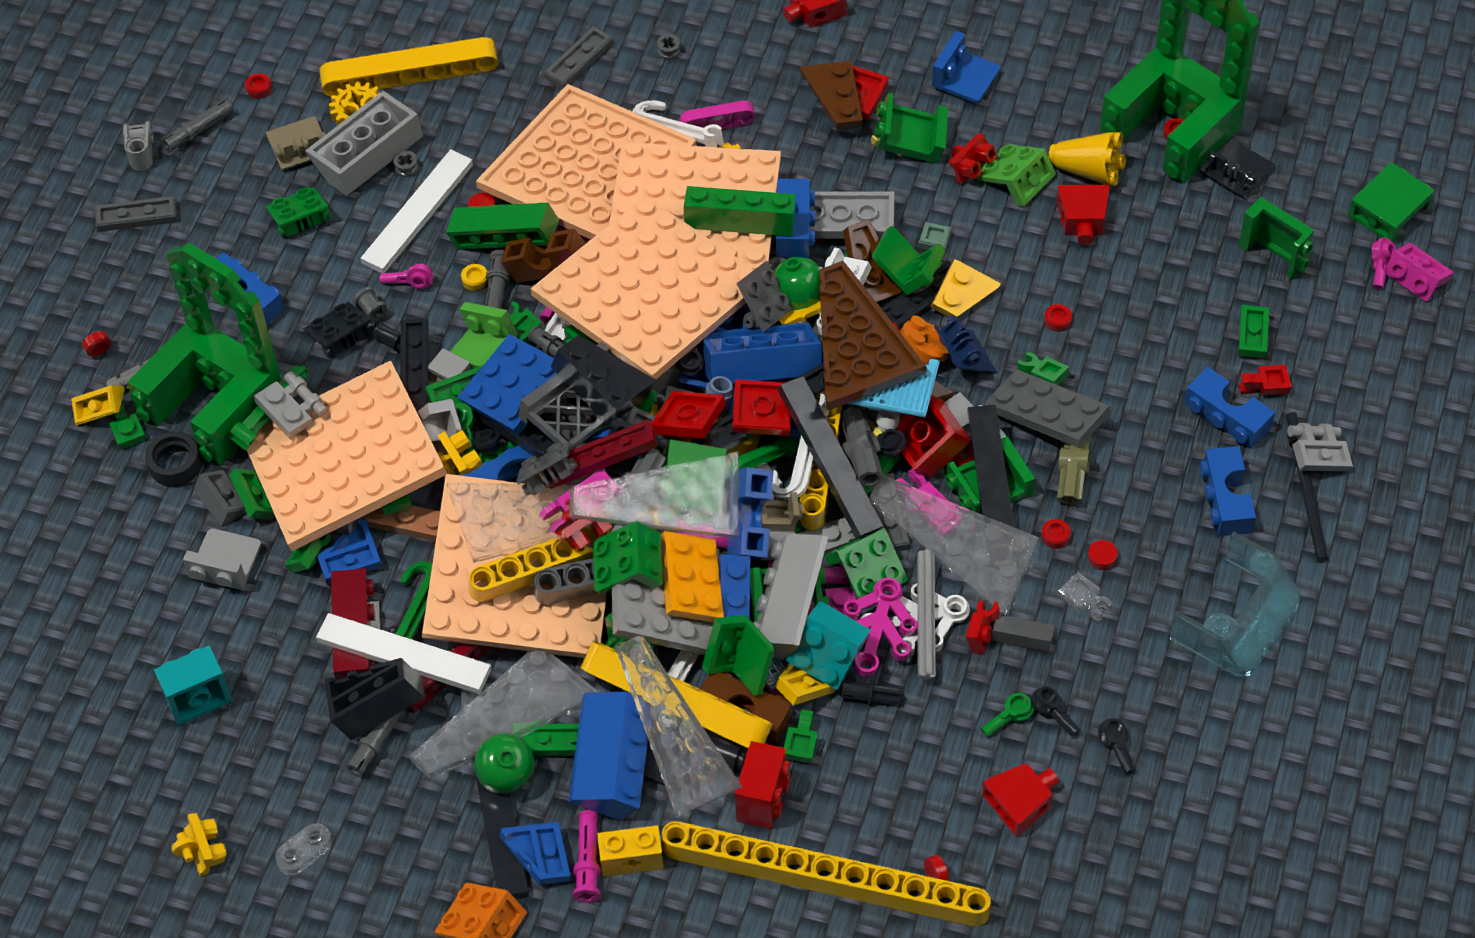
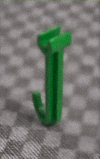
[228,365,309,451]
[722,435,800,485]
[396,561,433,640]

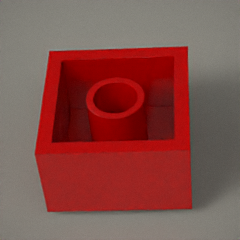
[895,395,972,478]
[735,741,791,829]

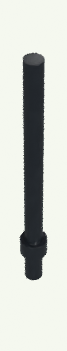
[1286,412,1328,563]

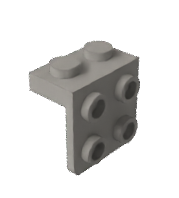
[183,529,262,590]

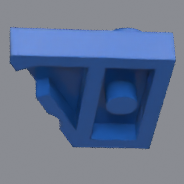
[317,518,382,585]
[500,822,570,885]

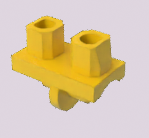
[437,430,483,475]
[171,813,226,876]

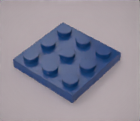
[457,334,557,435]

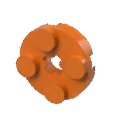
[900,316,950,364]

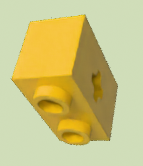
[597,825,664,877]

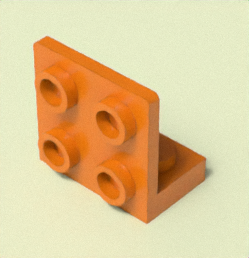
[435,883,527,938]

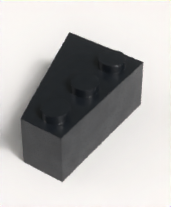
[551,335,656,426]
[325,658,425,740]

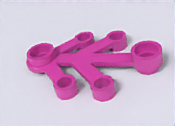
[843,578,918,677]

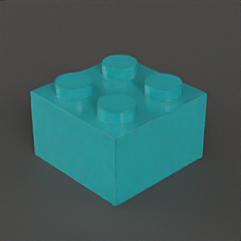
[786,601,871,690]
[154,645,232,726]

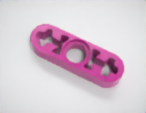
[679,101,756,130]

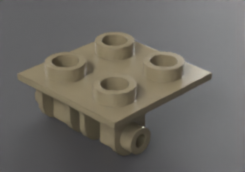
[266,116,325,171]

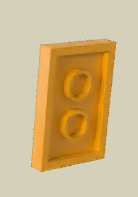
[661,531,724,623]

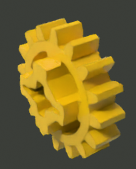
[329,82,379,126]

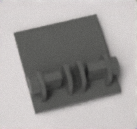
[736,261,793,332]
[516,440,578,496]

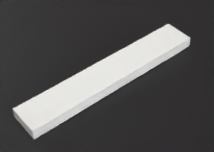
[361,149,473,273]
[316,613,491,694]

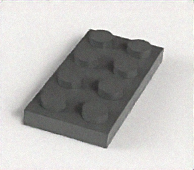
[985,369,1110,448]

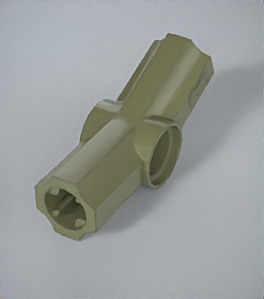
[1057,435,1092,505]

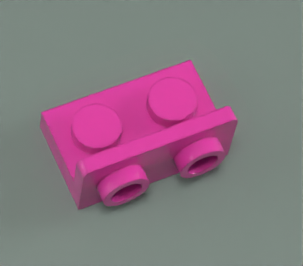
[1386,243,1454,301]

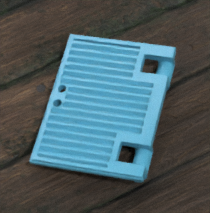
[824,359,940,417]

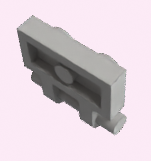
[254,371,327,439]
[1287,423,1353,472]

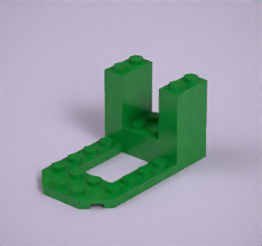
[1100,0,1259,184]
[127,243,281,466]

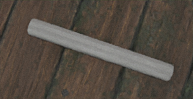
[917,549,935,680]

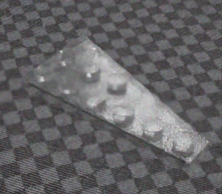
[570,452,738,538]
[869,475,1039,615]
[447,482,620,564]
[615,636,742,817]
[409,650,599,779]

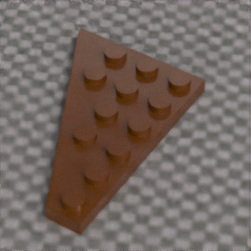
[819,261,926,410]

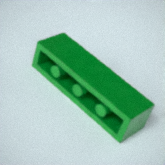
[683,186,796,236]
[446,202,559,249]

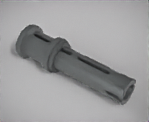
[485,250,510,309]

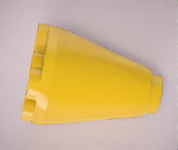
[1049,132,1126,186]

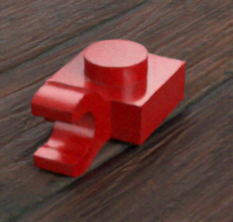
[1238,365,1292,396]
[966,600,1001,654]

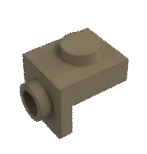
[761,492,803,531]

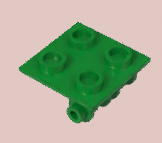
[265,187,331,237]

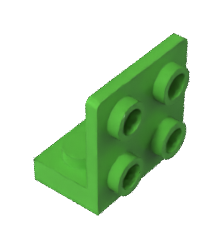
[977,144,1056,206]
[450,302,518,368]

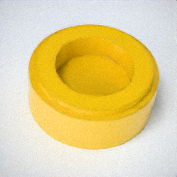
[461,264,488,291]

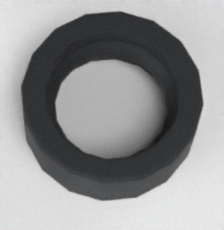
[145,431,202,487]

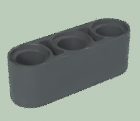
[533,558,611,604]

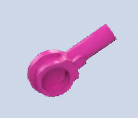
[1372,237,1396,290]
[380,264,433,289]

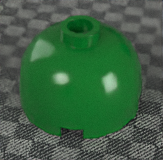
[774,257,821,310]
[473,733,534,795]

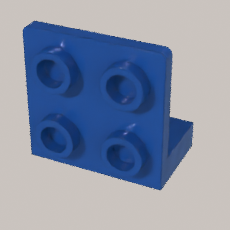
[932,31,1001,104]

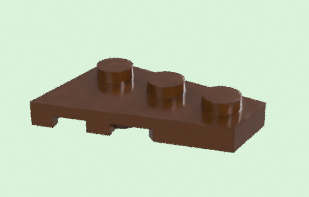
[800,61,863,130]
[843,219,903,303]

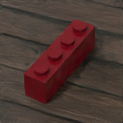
[331,568,377,680]

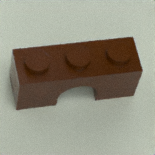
[500,228,586,283]
[701,672,792,746]

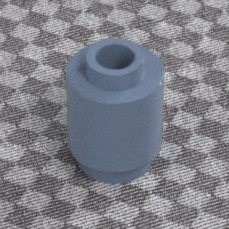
[705,376,734,418]

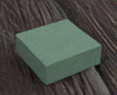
[919,222,951,254]

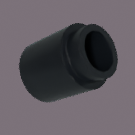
[701,735,747,773]

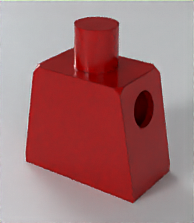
[783,0,847,27]
[1056,185,1109,245]
[982,764,1059,838]

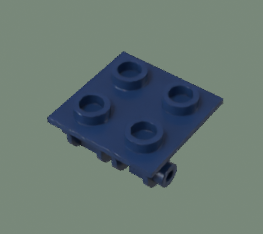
[934,315,997,373]

